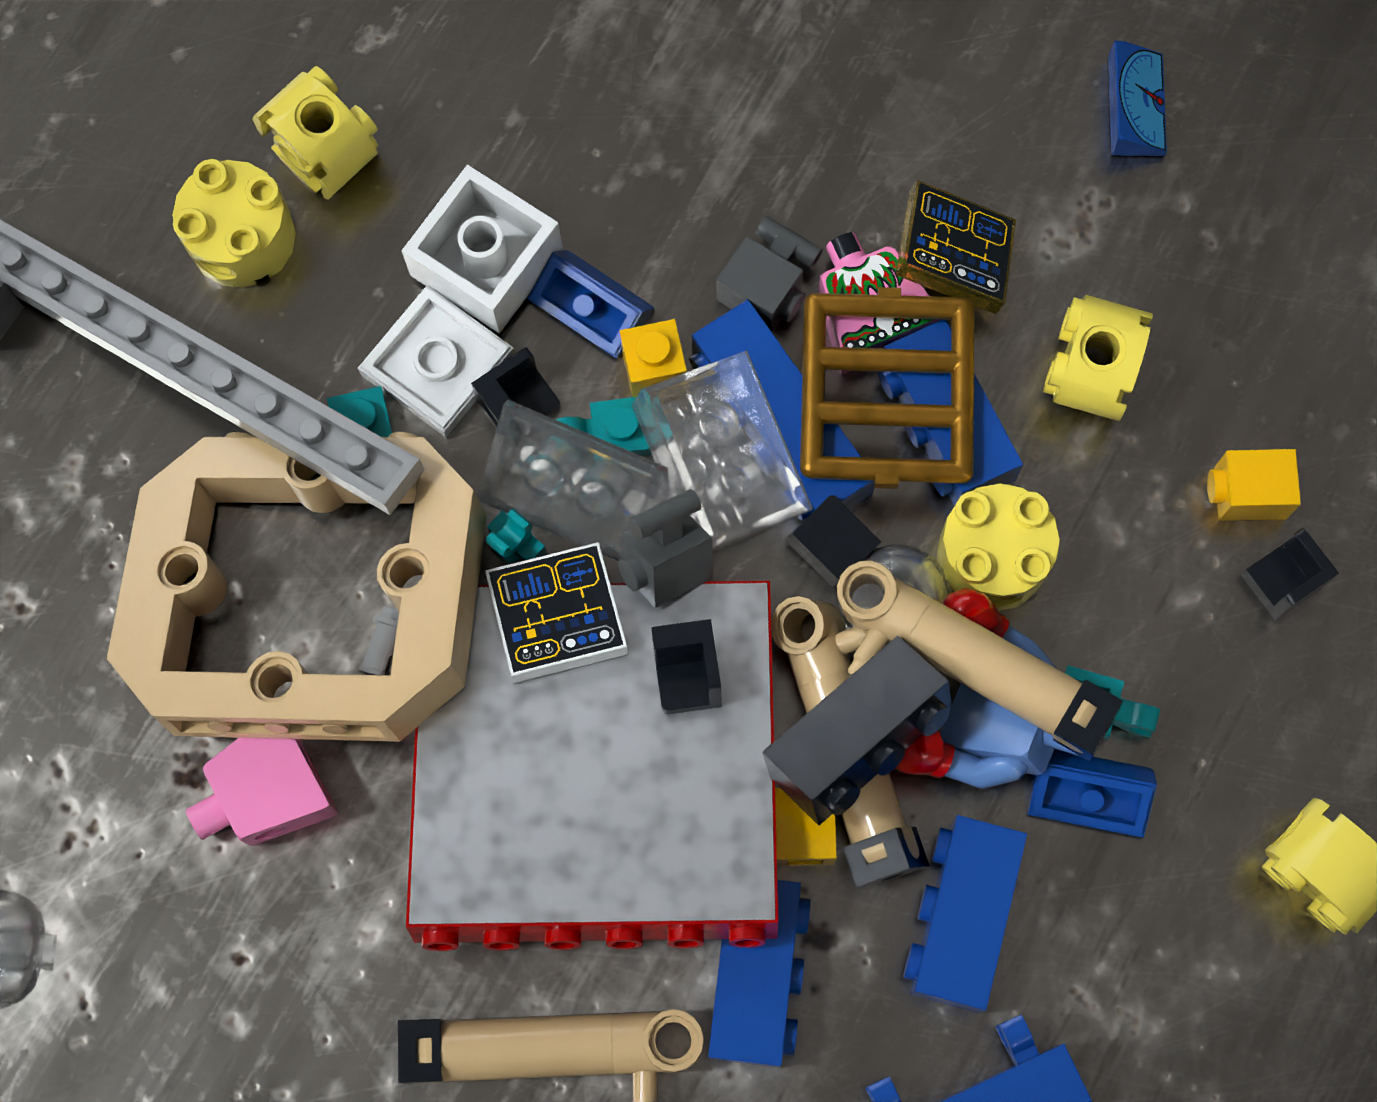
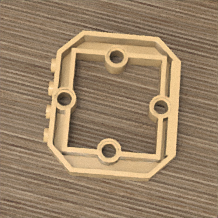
[107,432,487,742]

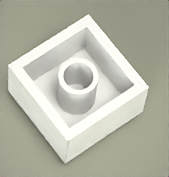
[402,165,563,334]

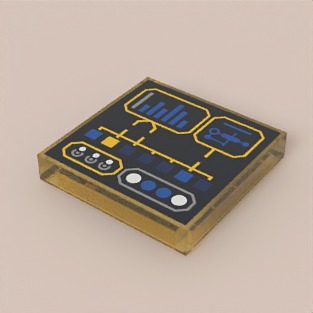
[895,180,1016,314]

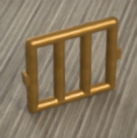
[800,287,974,489]

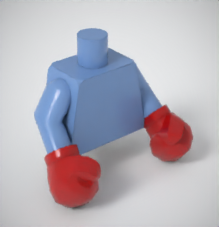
[895,588,1079,789]

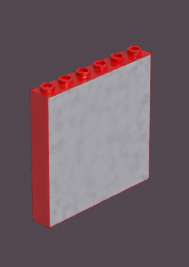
[406,581,778,951]

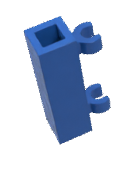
[865,1014,1092,1102]

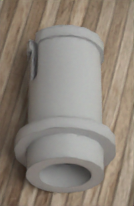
[358,606,399,676]

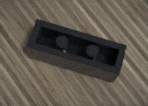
[762,635,952,826]

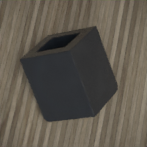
[471,347,561,444]
[785,495,881,587]
[1241,528,1339,621]
[651,619,722,714]

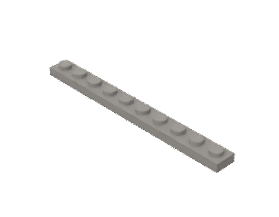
[0,219,425,515]

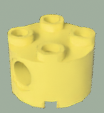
[252,66,378,200]
[172,159,296,288]
[1043,295,1153,421]
[936,483,1060,611]
[1261,797,1377,935]

